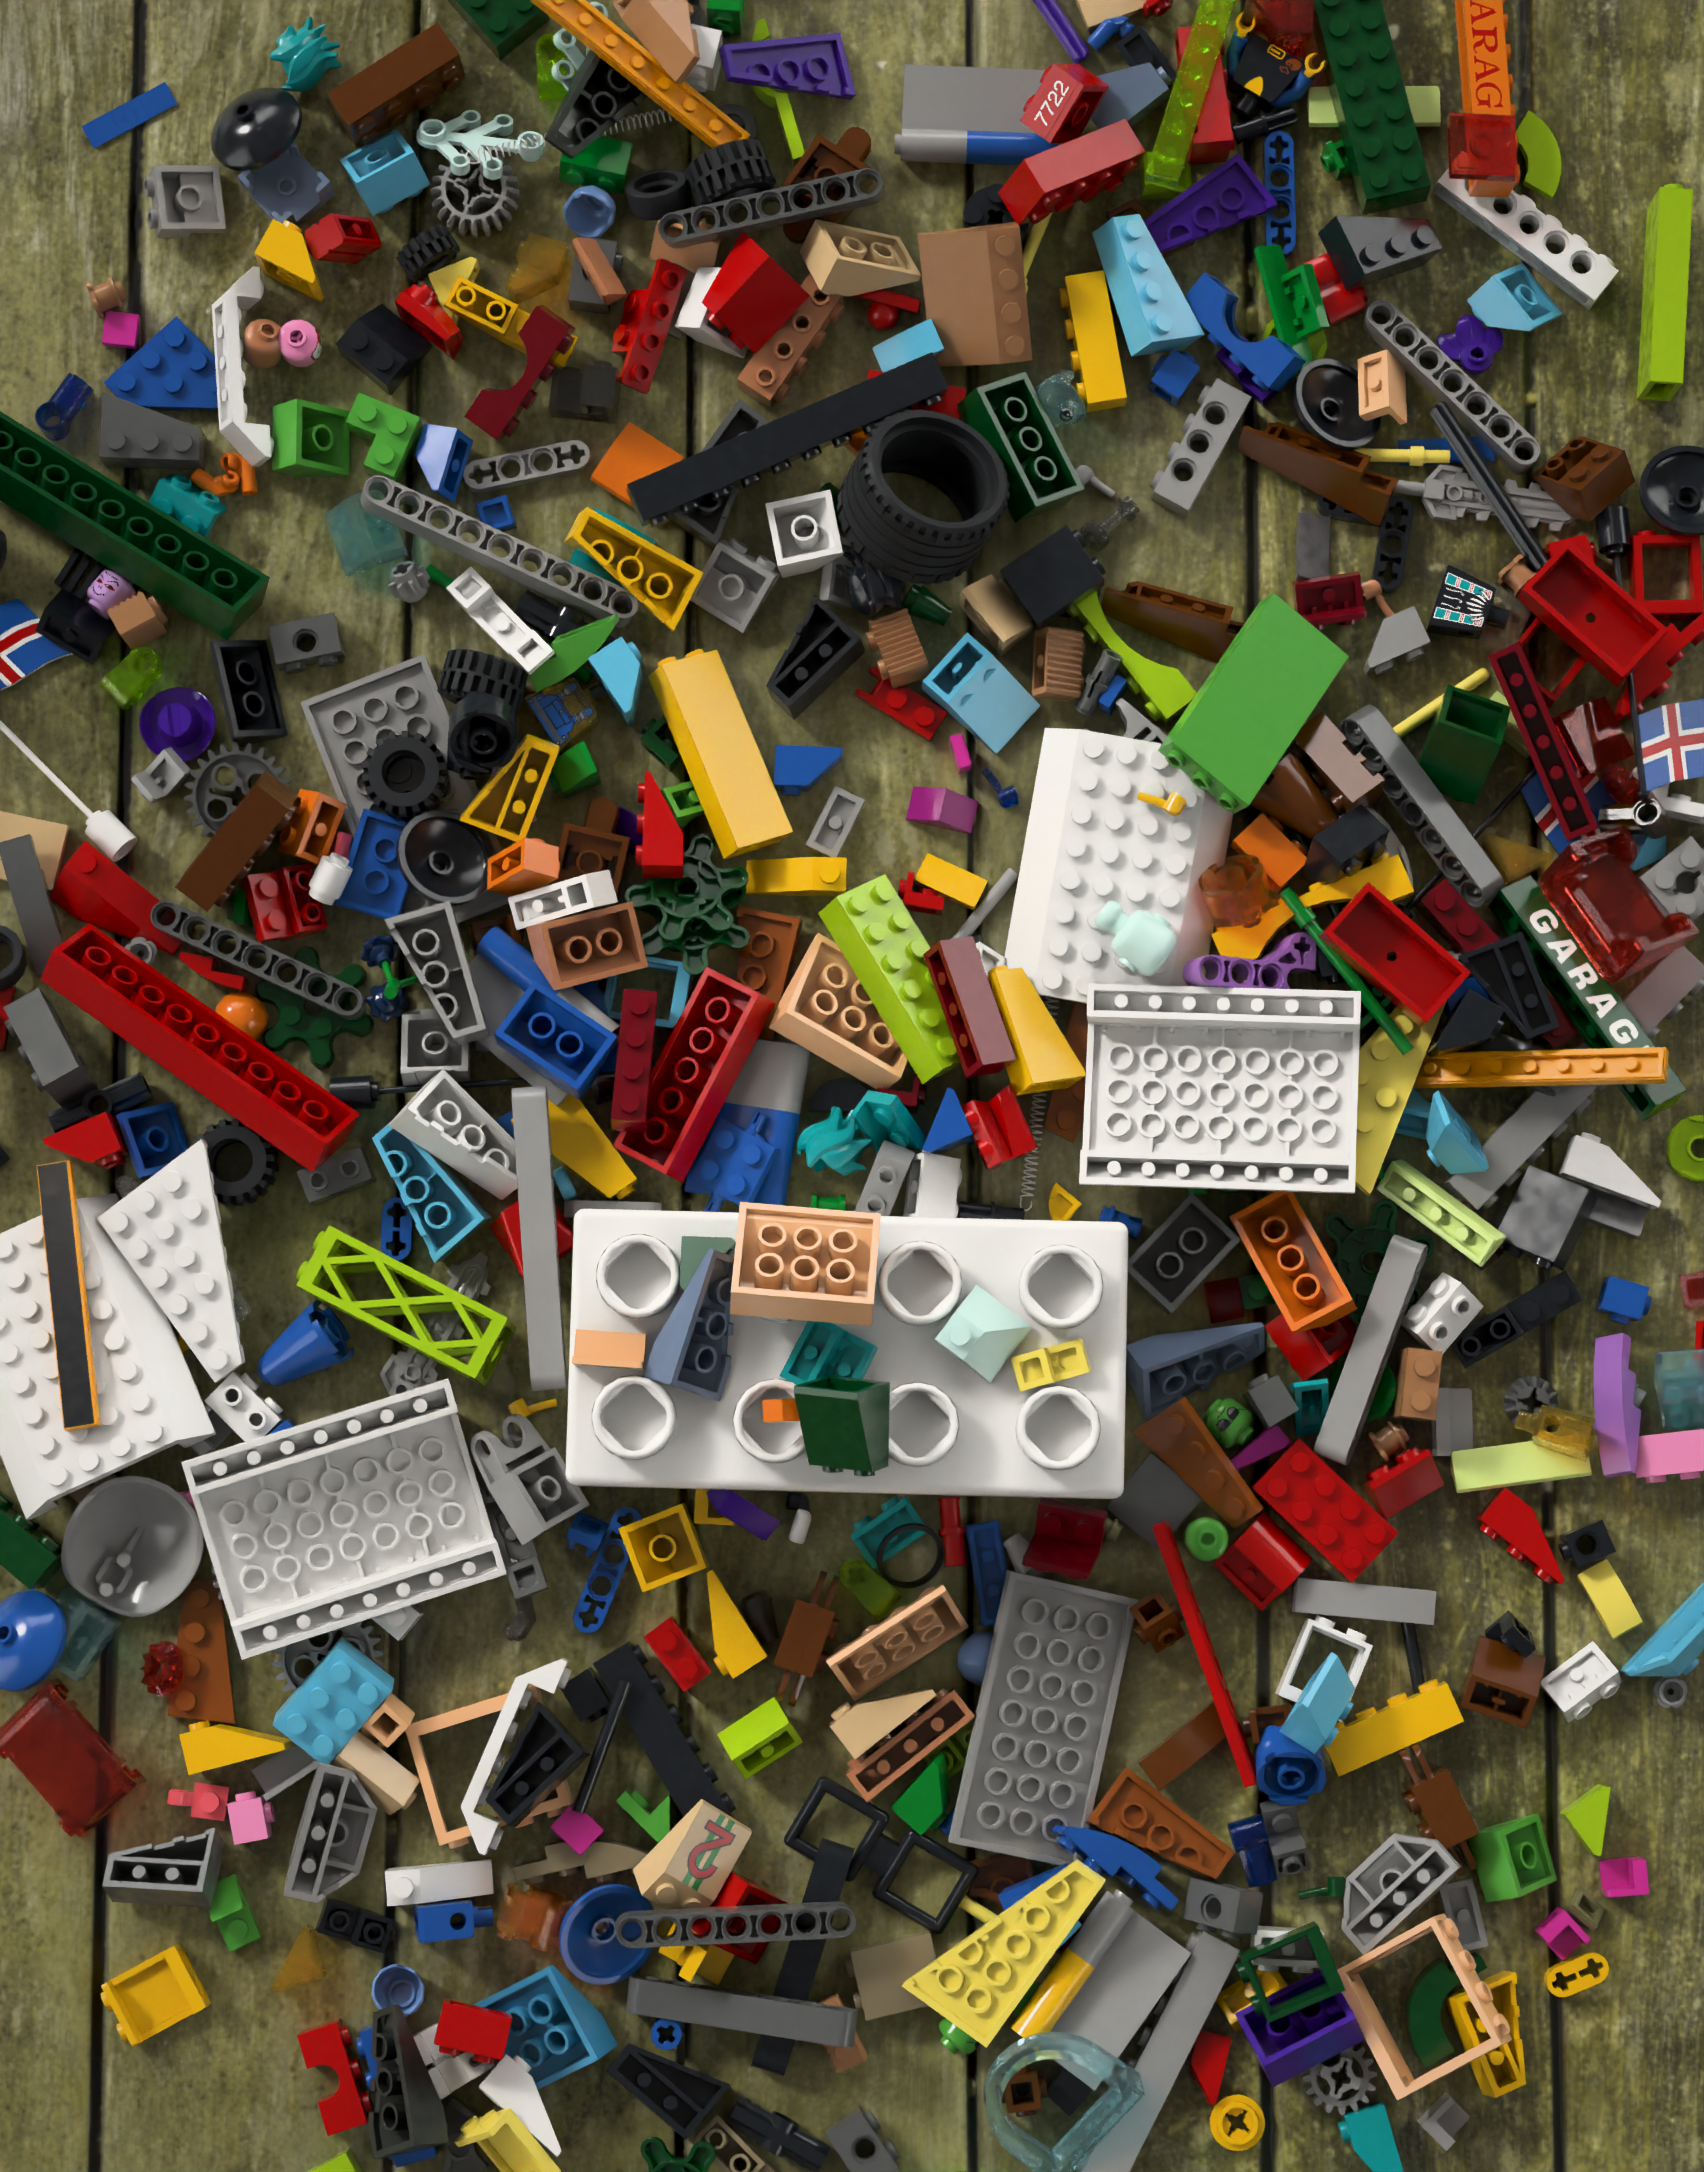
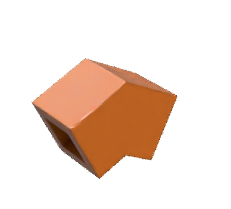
[762,1399,800,1423]

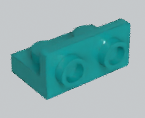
[851,1090,927,1153]

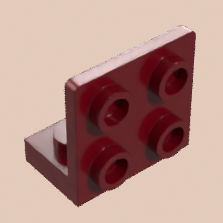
[1022,1498,1107,1579]

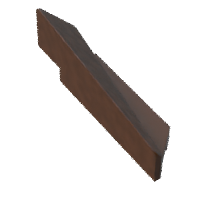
[1237,422,1399,525]
[1101,581,1245,663]

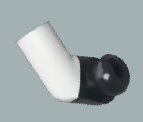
[785,1492,811,1544]

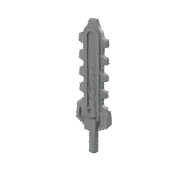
[1394,464,1582,532]
[380,1252,492,1396]

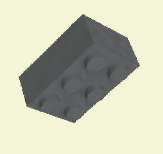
[1128,1193,1241,1315]

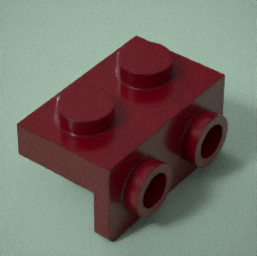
[1292,571,1367,630]

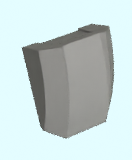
[400,1008,471,1086]

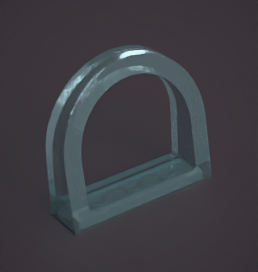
[983,2032,1145,2172]

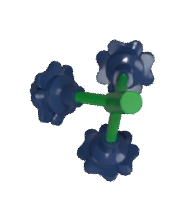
[361,936,421,1022]

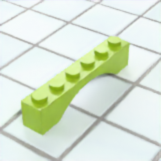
[1067,591,1197,725]

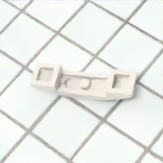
[446,567,555,675]

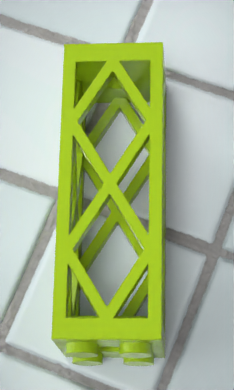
[296,1225,517,1387]

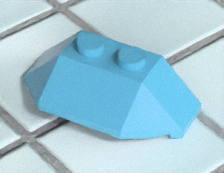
[1619,1582,1704,1676]

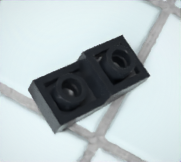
[315,1897,395,1953]

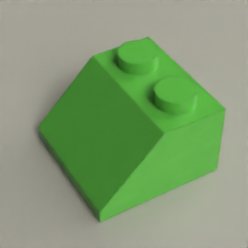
[272,399,350,477]
[1468,1814,1557,1903]

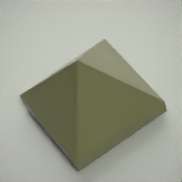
[1567,1887,1605,1931]

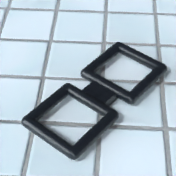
[784,1776,979,1934]

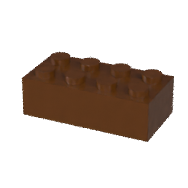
[327,22,466,148]
[175,770,298,912]

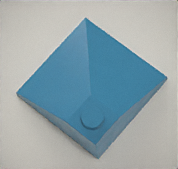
[474,1964,618,2090]

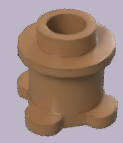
[86,276,127,319]
[1497,554,1537,598]
[1366,1420,1410,1463]

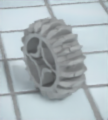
[430,149,520,239]

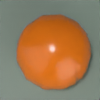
[215,991,269,1040]

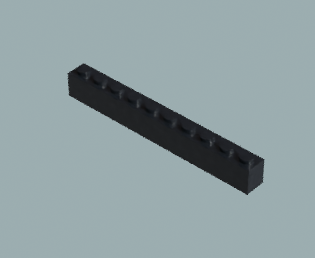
[626,352,948,528]

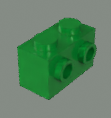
[559,136,633,194]

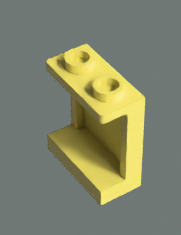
[454,2107,561,2172]

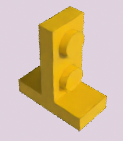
[658,1923,735,1985]

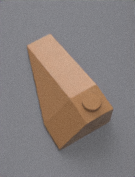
[612,0,700,85]

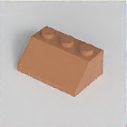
[526,901,648,991]

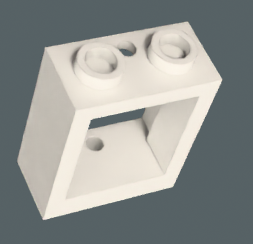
[1275,1615,1373,1722]

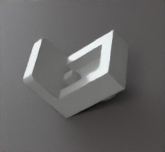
[131,747,191,803]

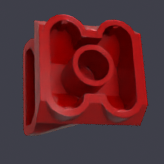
[961,1084,1038,1172]
[489,1201,573,1278]

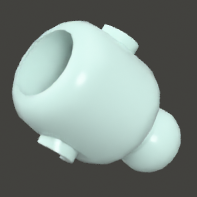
[1094,900,1178,976]

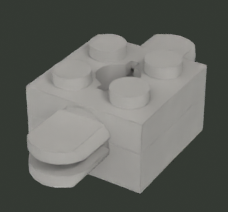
[1627,836,1704,935]

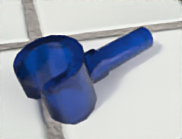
[981,767,1019,808]

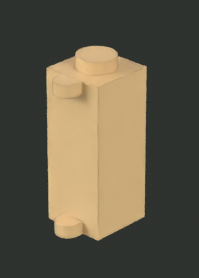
[329,1729,420,1815]

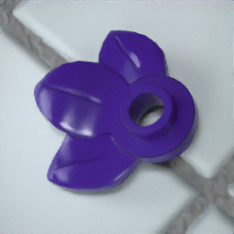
[1437,314,1503,375]

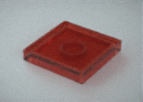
[1447,112,1517,182]
[1553,696,1635,778]

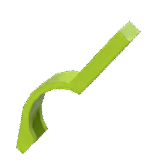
[750,18,805,168]

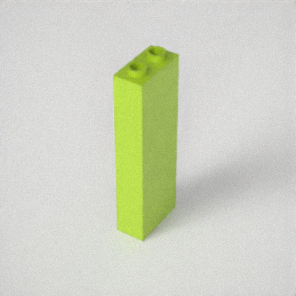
[1637,184,1693,402]

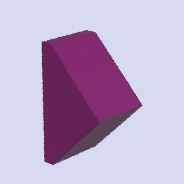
[906,787,978,835]

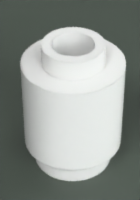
[308,853,353,905]

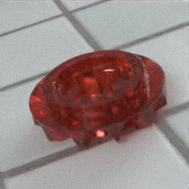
[1602,764,1642,804]
[139,1641,185,1696]

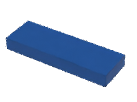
[965,1520,1007,1627]

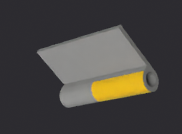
[1010,1889,1192,2091]

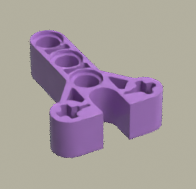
[1182,932,1316,989]

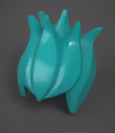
[270,17,342,92]
[797,1106,872,1176]

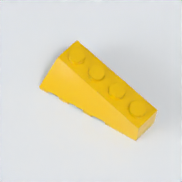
[564,507,703,632]

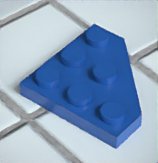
[104,316,245,412]

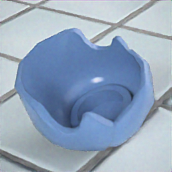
[563,185,616,239]
[957,1631,993,1686]
[371,1964,425,2018]

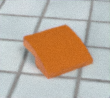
[590,422,684,508]

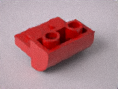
[242,864,328,943]
[1213,1511,1312,1611]

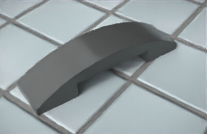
[475,1472,549,1601]

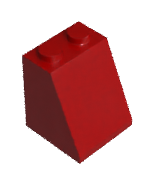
[701,231,810,354]

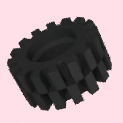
[396,225,460,283]

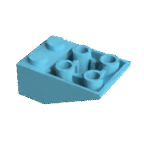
[922,632,1040,755]

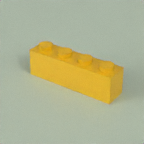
[1059,270,1127,413]
[1323,1679,1464,1777]

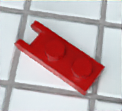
[854,666,948,742]

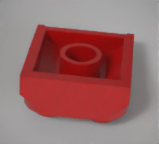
[395,284,464,359]

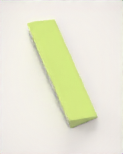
[1307,86,1441,127]
[1376,1159,1506,1267]
[1450,1434,1592,1493]

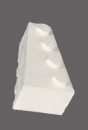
[388,1069,518,1200]

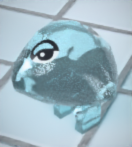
[1035,369,1087,427]

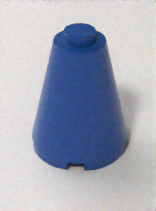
[257,1300,354,1387]

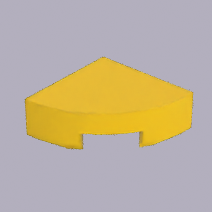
[1048,1183,1082,1221]

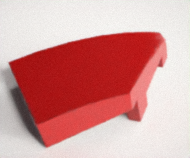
[1189,2030,1232,2106]

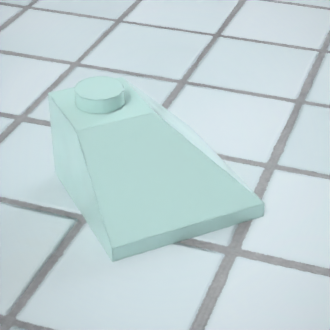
[934,1284,1032,1383]

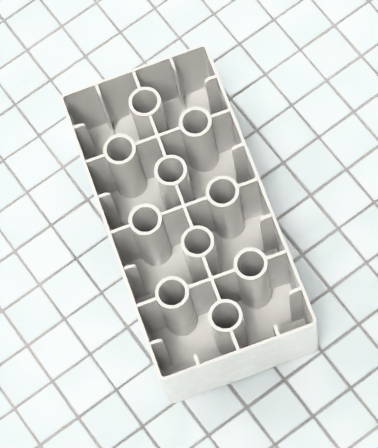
[565,1209,1128,1499]

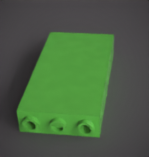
[1158,593,1349,814]

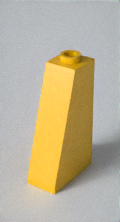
[987,965,1086,1096]
[511,1094,637,1201]

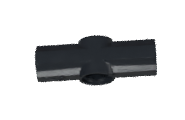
[514,590,615,654]
[47,1072,153,1133]
[726,2095,831,2172]

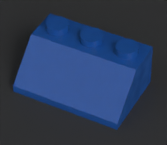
[494,980,618,1101]

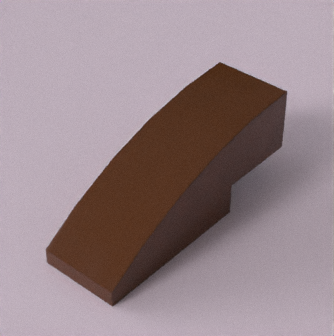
[1137,1701,1226,1791]

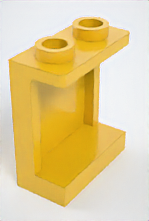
[101,1942,211,2047]

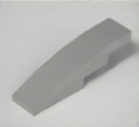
[1292,1578,1436,1625]

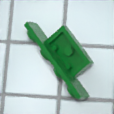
[1254,245,1330,373]

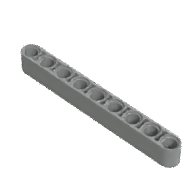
[360,475,639,628]
[511,1086,567,1391]

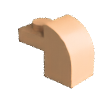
[360,1692,415,1748]

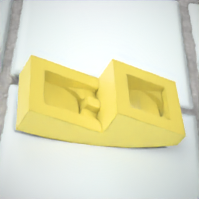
[1011,1338,1092,1392]
[1577,1559,1643,1640]

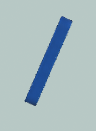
[1263,131,1296,259]
[573,1507,642,1633]

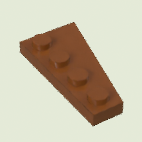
[737,906,803,1041]
[1085,1767,1235,1881]

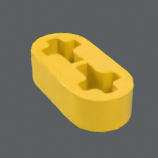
[1544,1951,1609,1998]

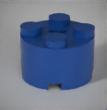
[1254,1725,1326,1805]

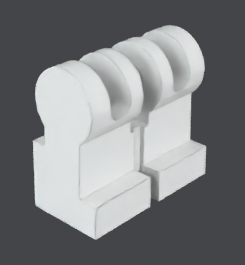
[413,2023,495,2100]

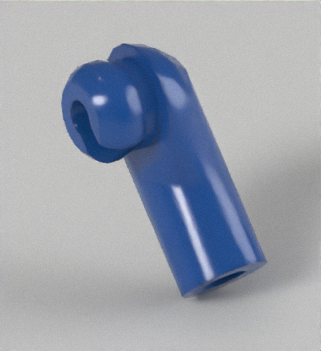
[1087,16,1135,51]

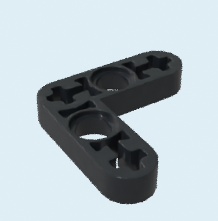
[1316,495,1413,593]

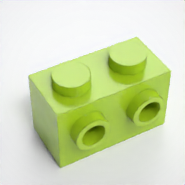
[717,1697,803,1780]

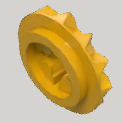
[1209,2094,1265,2151]

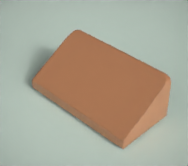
[572,238,626,306]

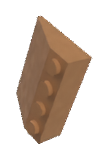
[917,222,1033,367]

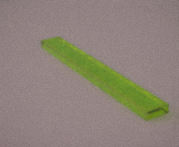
[1145,0,1236,188]

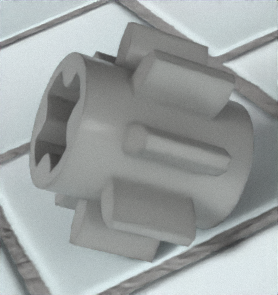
[388,561,430,603]

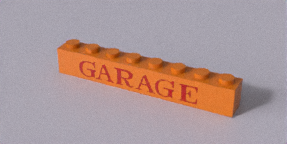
[1454,0,1520,197]

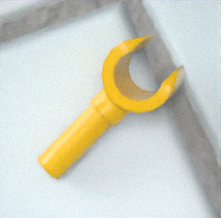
[1137,792,1187,816]
[508,1398,558,1417]

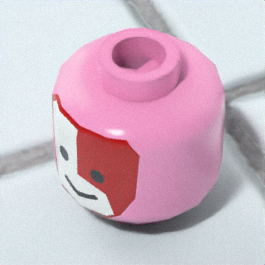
[278,319,322,367]

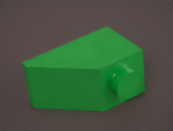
[549,741,601,799]
[890,1751,950,1836]

